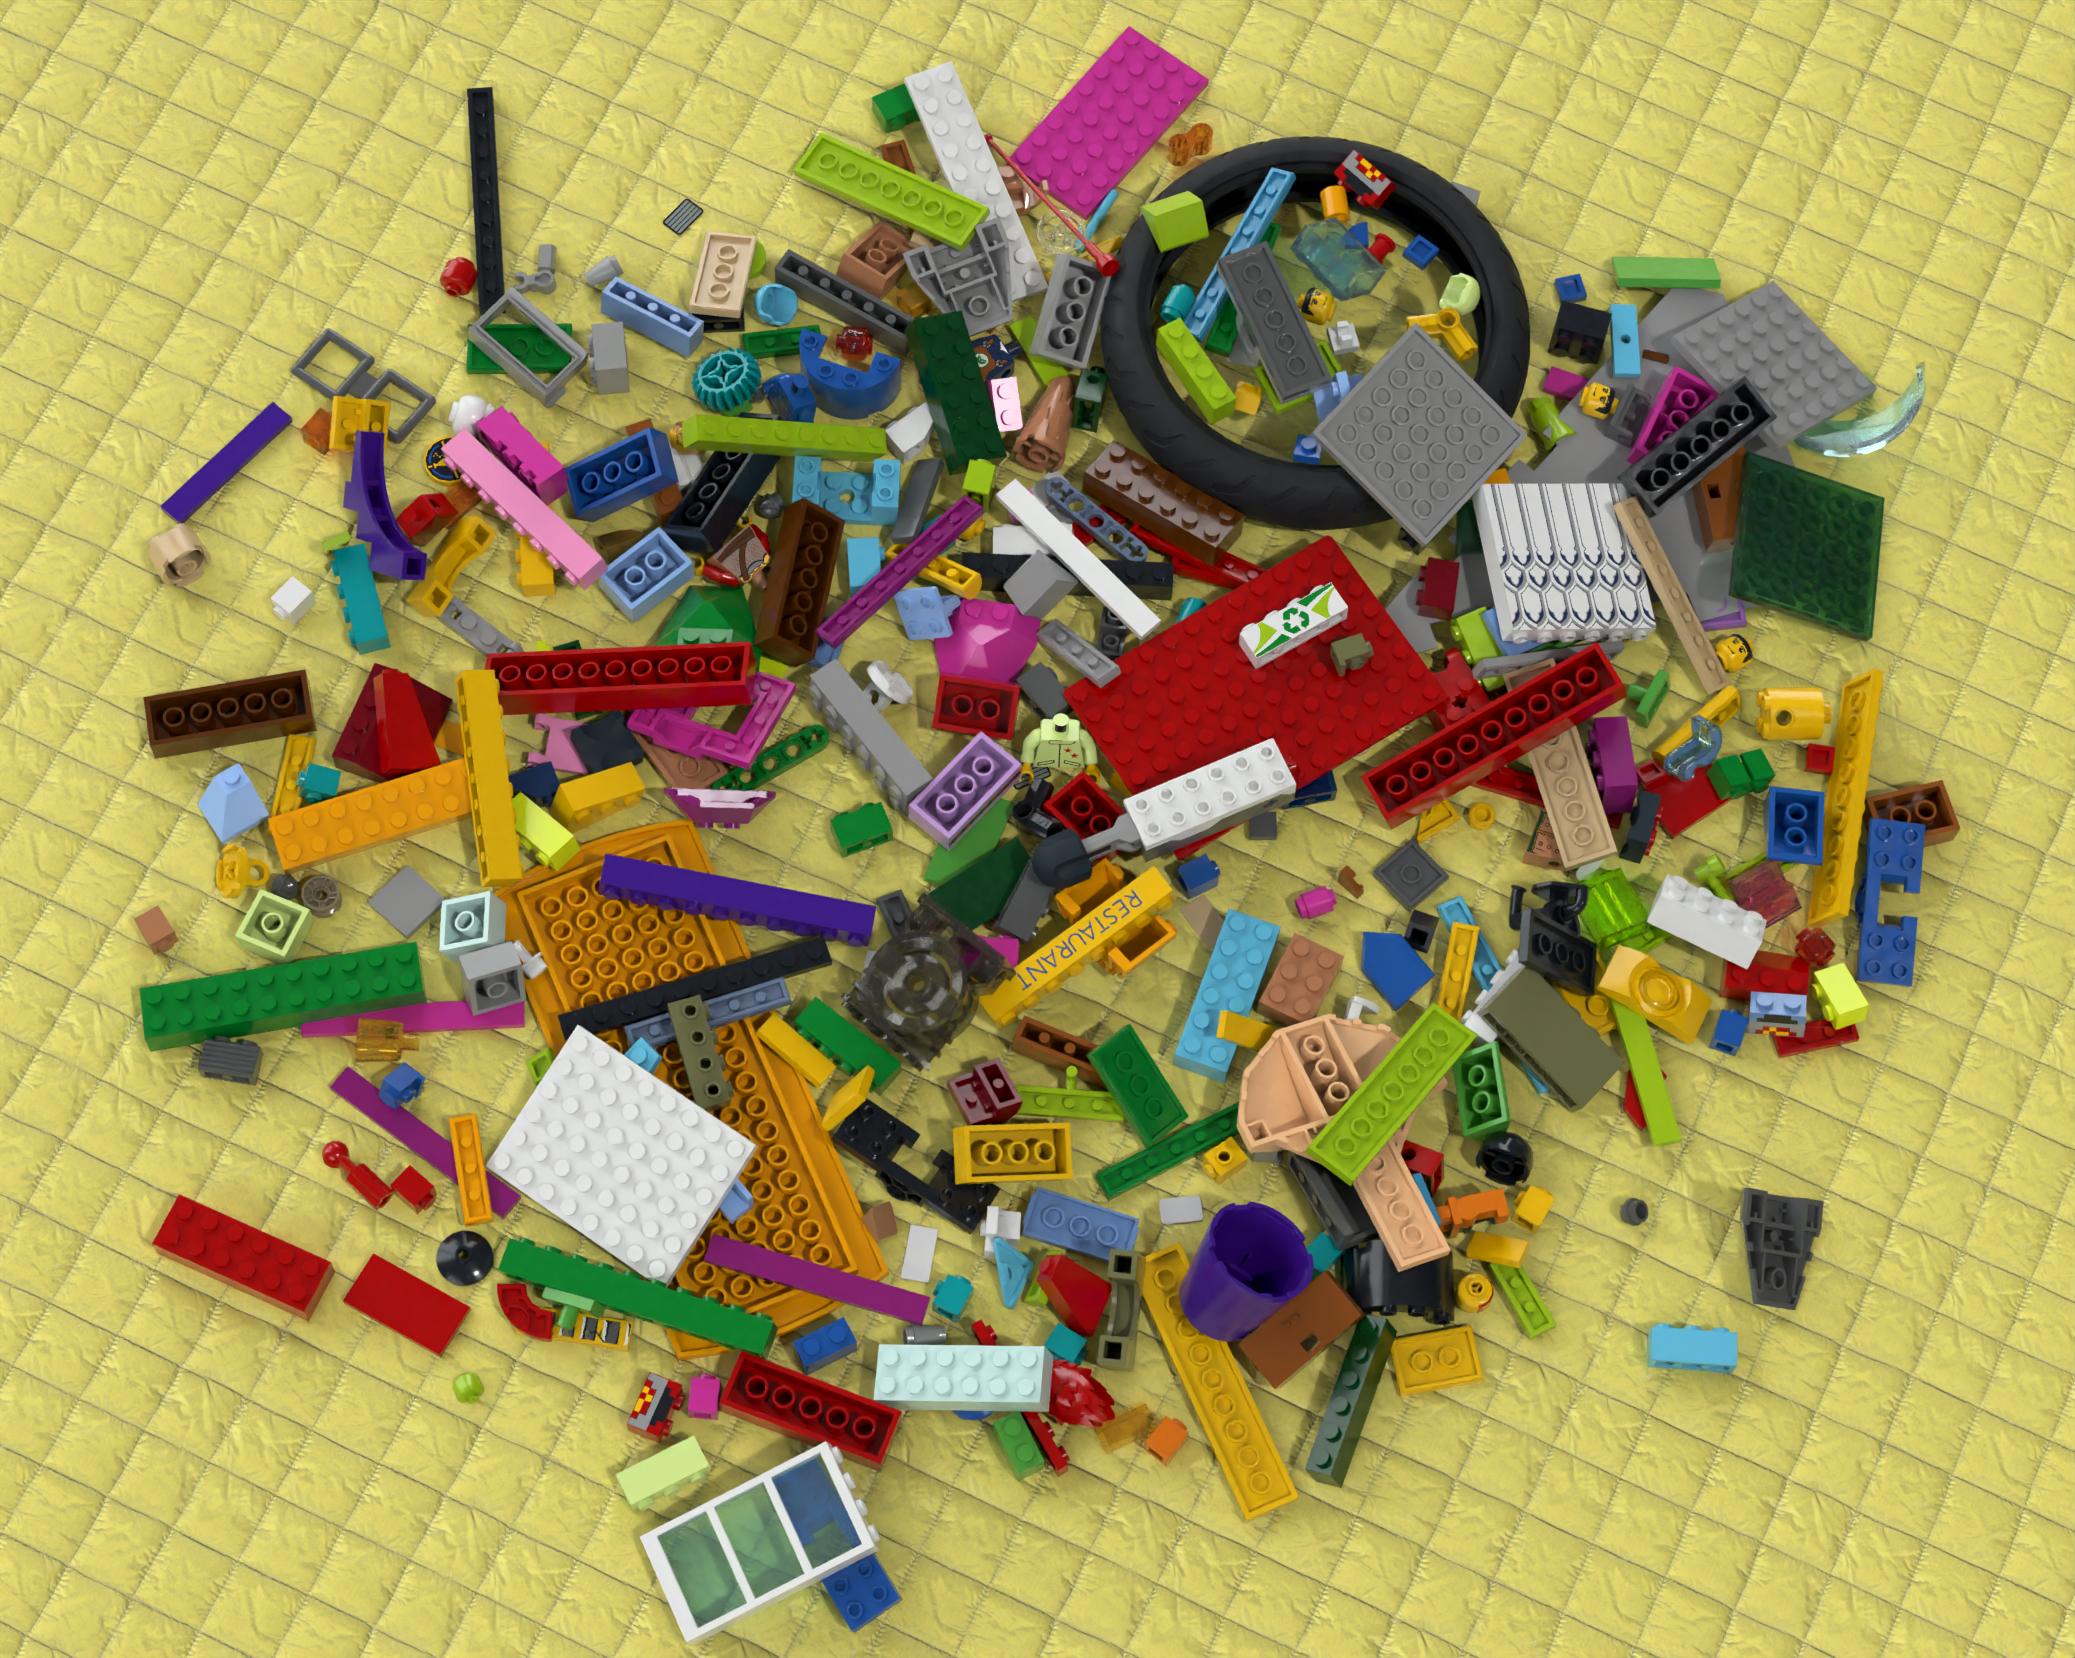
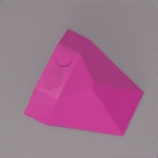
[934,597,1041,683]

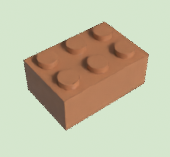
[1257,933,1344,1027]

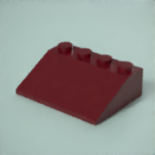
[332,663,453,784]

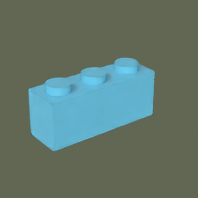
[1647,1323,1737,1373]

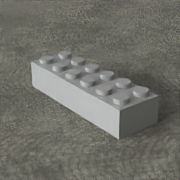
[809,658,933,817]

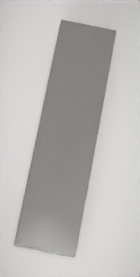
[1036,619,1121,688]

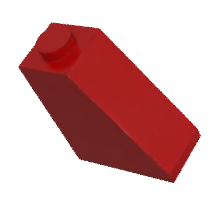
[1036,1254,1112,1337]

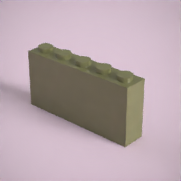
[1477,966,1624,1113]

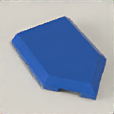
[1361,932,1435,1012]

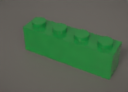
[794,997,901,1096]

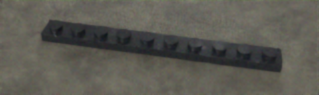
[467,87,506,315]
[558,937,832,1042]

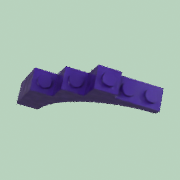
[343,430,427,580]

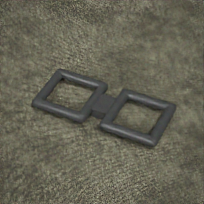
[291,328,436,444]

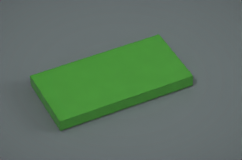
[1611,256,1721,289]
[924,798,1015,886]

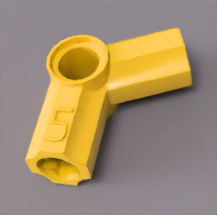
[1406,308,1478,362]

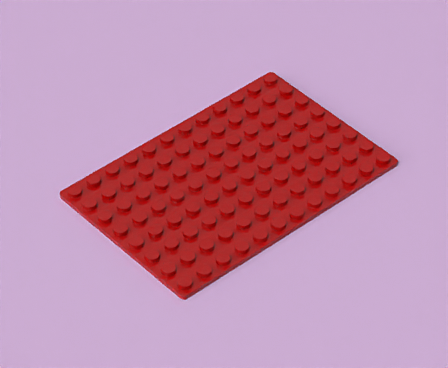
[1063,535,1447,860]

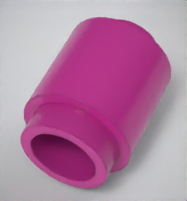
[1294,885,1337,920]

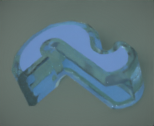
[1664,715,1722,782]

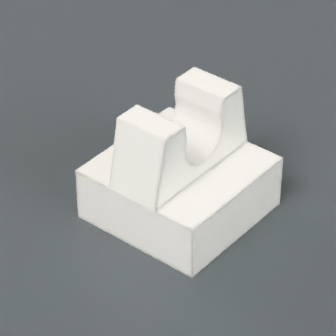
[1327,320,1360,355]

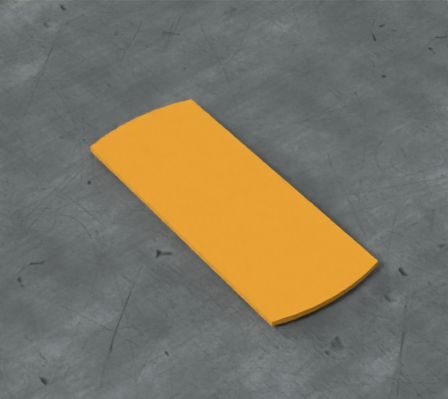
[493,819,889,1361]

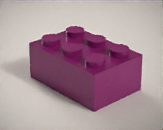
[1585,716,1638,814]

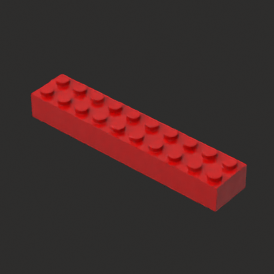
[485,642,757,715]
[1361,642,1627,830]

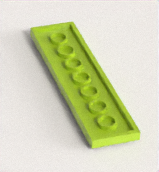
[793,133,990,251]
[1306,1003,1477,1186]

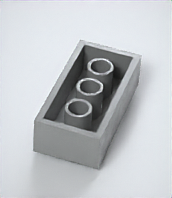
[1029,253,1111,370]

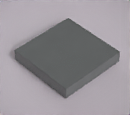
[1372,839,1450,913]

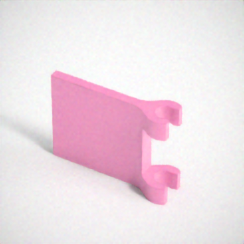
[527,713,589,776]

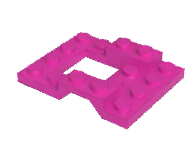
[627,672,796,770]

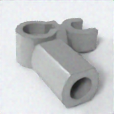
[514,244,557,295]

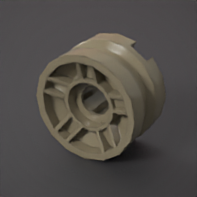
[301,875,342,918]

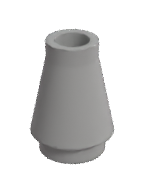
[584,255,624,287]
[903,1323,946,1345]

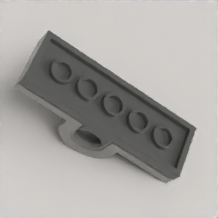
[1216,241,1332,405]

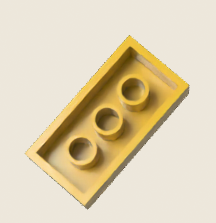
[953,1123,1073,1185]

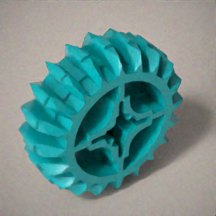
[691,347,762,412]

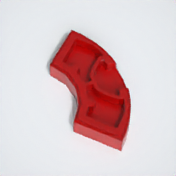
[497,1284,554,1342]

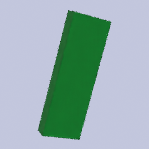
[742,325,823,359]

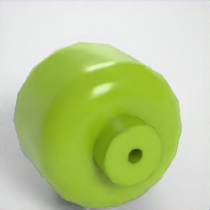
[453,1373,484,1404]

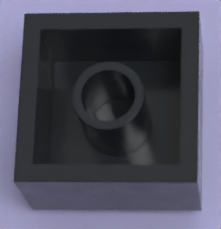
[1548,300,1612,364]

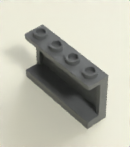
[1286,1151,1380,1251]

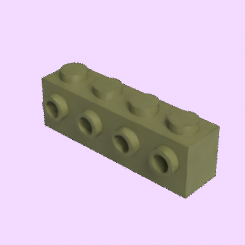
[668,995,734,1112]

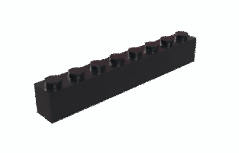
[961,552,1174,601]

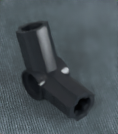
[1012,778,1064,841]

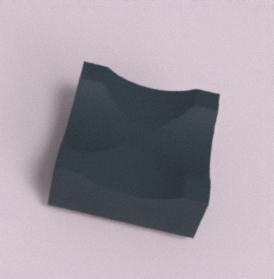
[570,710,644,775]
[1619,790,1664,864]

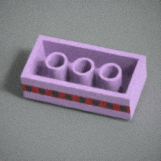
[908,731,1022,851]

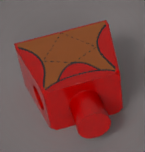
[396,493,459,547]

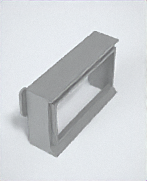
[468,286,588,408]

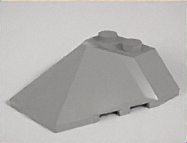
[903,217,1013,337]

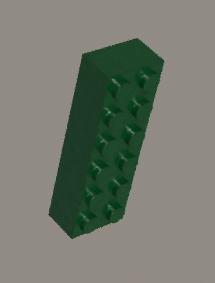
[905,310,1007,476]

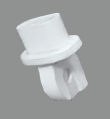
[513,940,548,980]

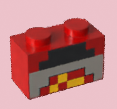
[1334,149,1397,210]
[627,1372,685,1443]

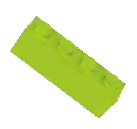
[1156,318,1236,425]

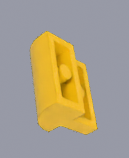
[329,396,390,455]

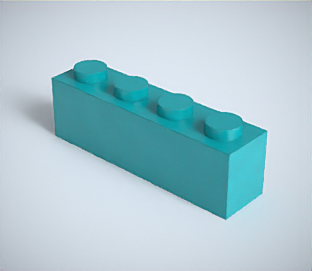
[331,543,391,655]

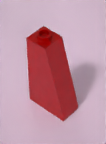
[373,669,441,774]

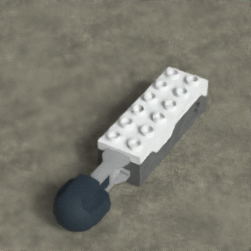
[1032,738,1300,889]

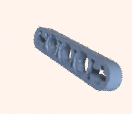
[1045,477,1148,562]

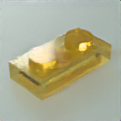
[1094,1403,1157,1455]

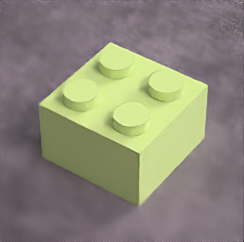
[235,889,314,965]

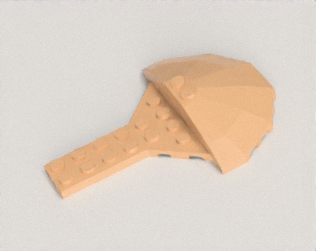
[1236,1014,1451,1272]

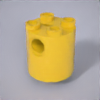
[1755,687,1832,741]

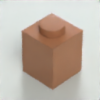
[134,906,179,955]

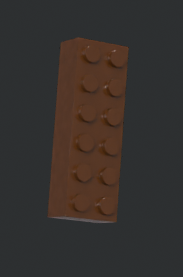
[1082,440,1245,567]
[753,498,845,667]
[143,670,317,759]

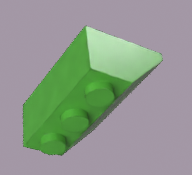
[1453,1041,1511,1142]

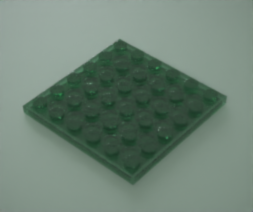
[1728,451,1885,641]

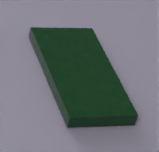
[927,837,1030,941]

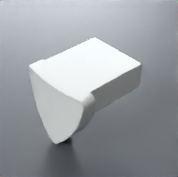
[1343,995,1380,1021]

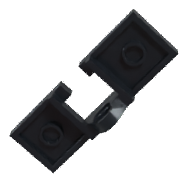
[831,1098,1001,1235]

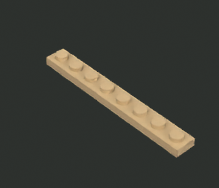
[1613,496,1731,695]

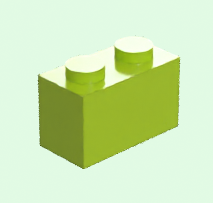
[962,459,996,513]

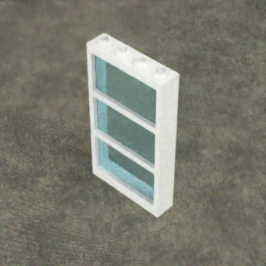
[640,1441,881,1645]

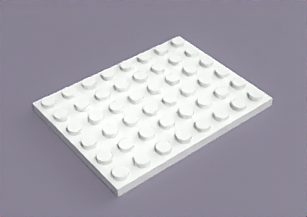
[486,1025,759,1288]

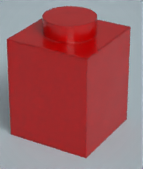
[390,1165,437,1215]

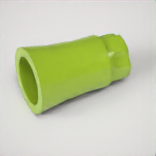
[1526,396,1577,455]

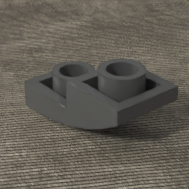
[1097,606,1127,661]

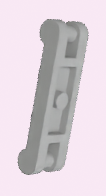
[437,595,524,657]

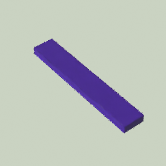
[160,402,293,524]

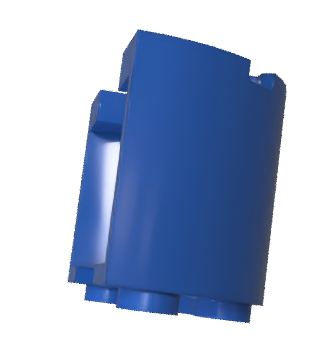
[799,328,901,420]

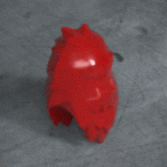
[1045,1359,1115,1427]

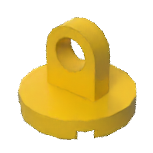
[216,844,270,899]

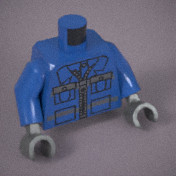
[750,373,817,423]

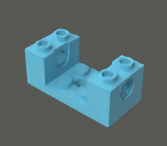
[792,456,901,526]

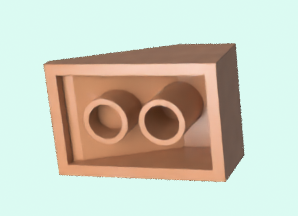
[836,221,915,300]

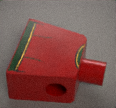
[1400,1140,1444,1199]

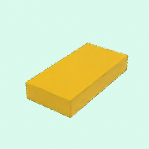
[1466,1231,1530,1268]

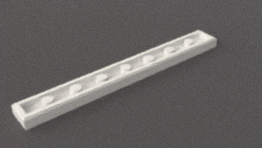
[996,478,1161,640]

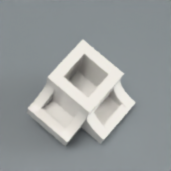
[980,1206,1021,1260]

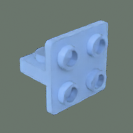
[1312,371,1363,424]
[894,586,961,640]

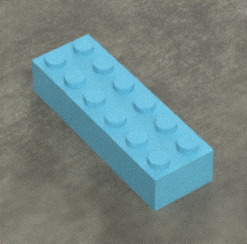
[1173,909,1281,1083]

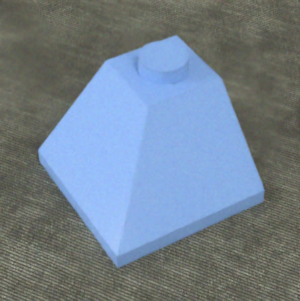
[197,763,271,844]

